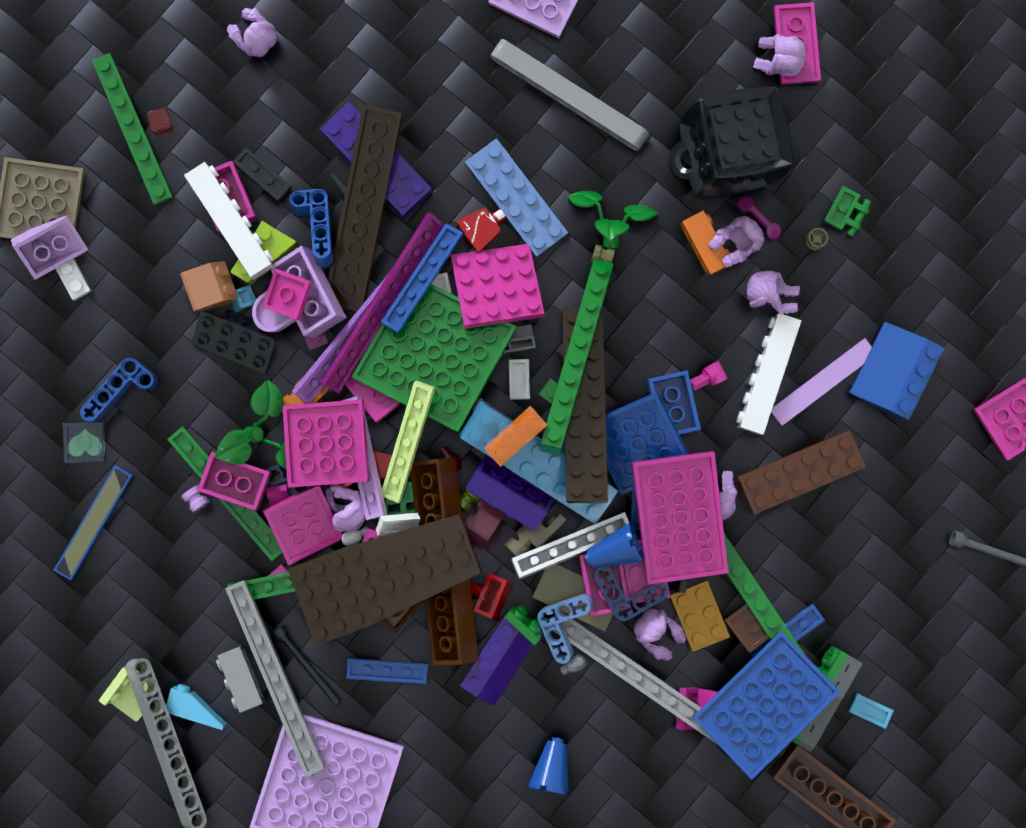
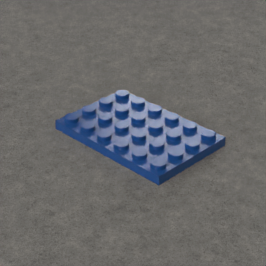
[692,631,841,780]

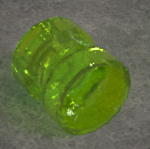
[460,484,481,512]

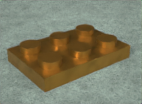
[670,580,730,652]

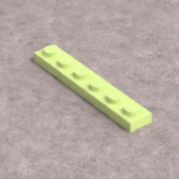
[382,381,435,503]

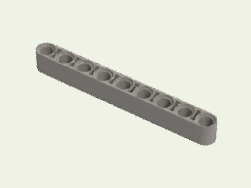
[490,39,649,151]
[126,658,207,828]

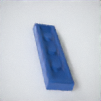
[749,604,825,658]
[346,658,428,684]

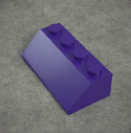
[465,455,554,531]
[460,615,533,705]

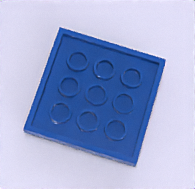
[606,391,689,495]

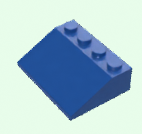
[849,322,944,420]

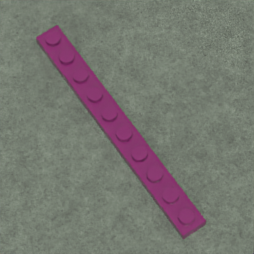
[321,212,445,394]

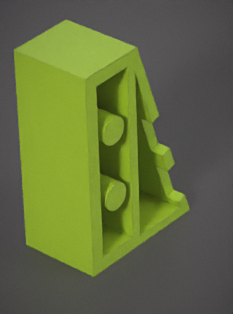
[231,221,299,286]

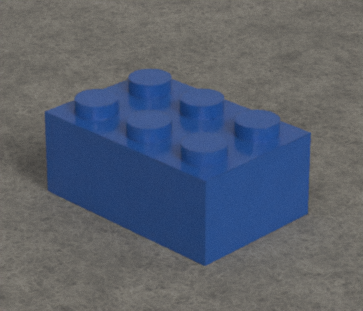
[646,370,701,435]

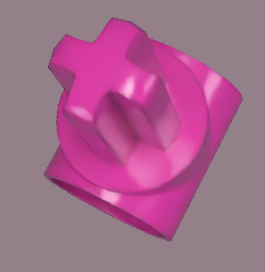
[690,361,728,391]

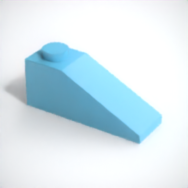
[166,684,227,730]

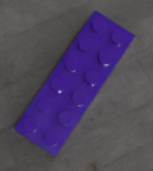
[320,102,433,219]

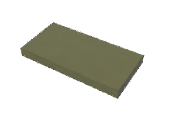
[532,564,613,631]

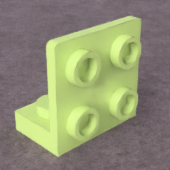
[99,666,161,721]

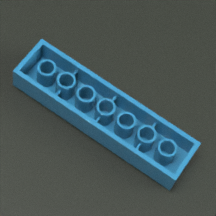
[459,400,618,524]

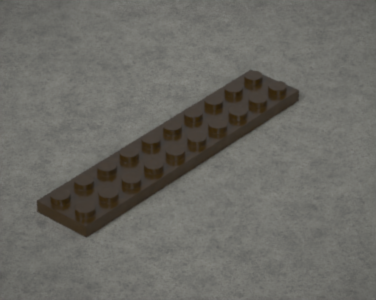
[328,105,404,312]
[562,309,608,503]

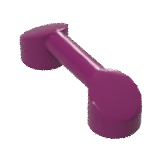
[736,196,782,241]

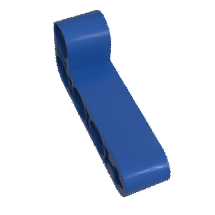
[289,189,333,268]
[80,358,158,422]

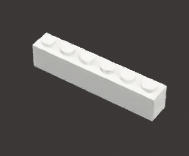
[184,162,274,280]
[736,313,801,435]
[511,512,629,580]

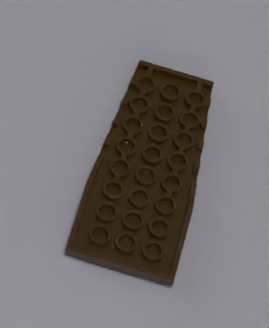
[288,515,482,646]

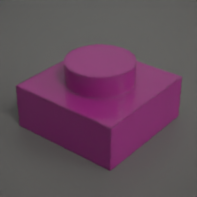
[304,332,329,351]

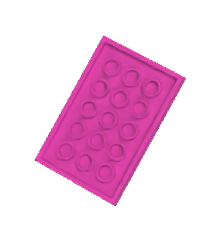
[632,451,728,585]

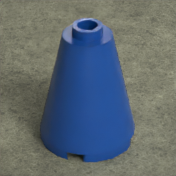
[585,523,645,568]
[528,737,569,796]

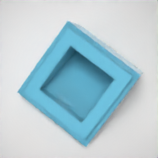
[231,285,256,313]

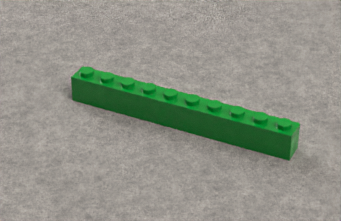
[541,259,613,456]

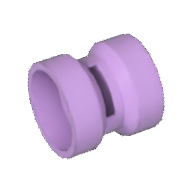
[181,485,210,513]

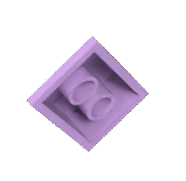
[11,215,88,280]

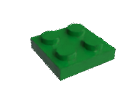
[505,603,543,645]

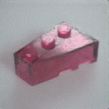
[465,499,505,550]

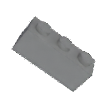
[216,645,266,713]

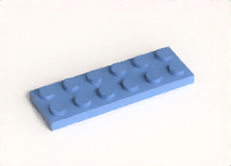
[465,138,568,258]

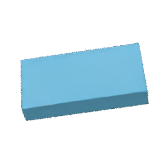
[847,693,894,729]

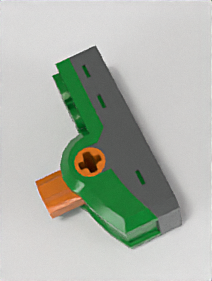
[792,646,863,752]

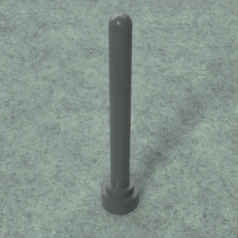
[949,530,1026,567]

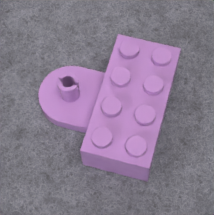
[252,246,347,338]

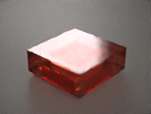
[147,107,173,133]

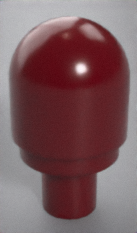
[439,446,462,472]

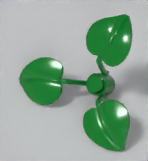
[567,190,659,248]
[215,380,287,470]

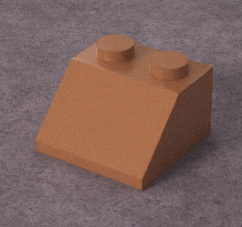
[180,261,238,311]

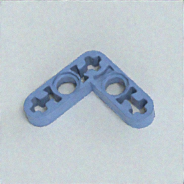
[537,594,594,664]

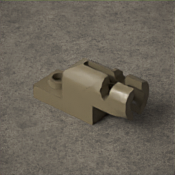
[504,514,567,556]

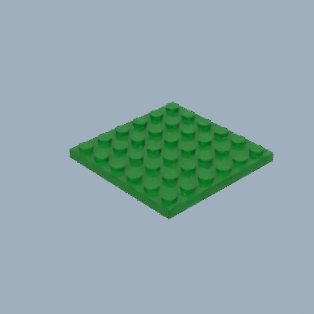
[352,284,517,434]

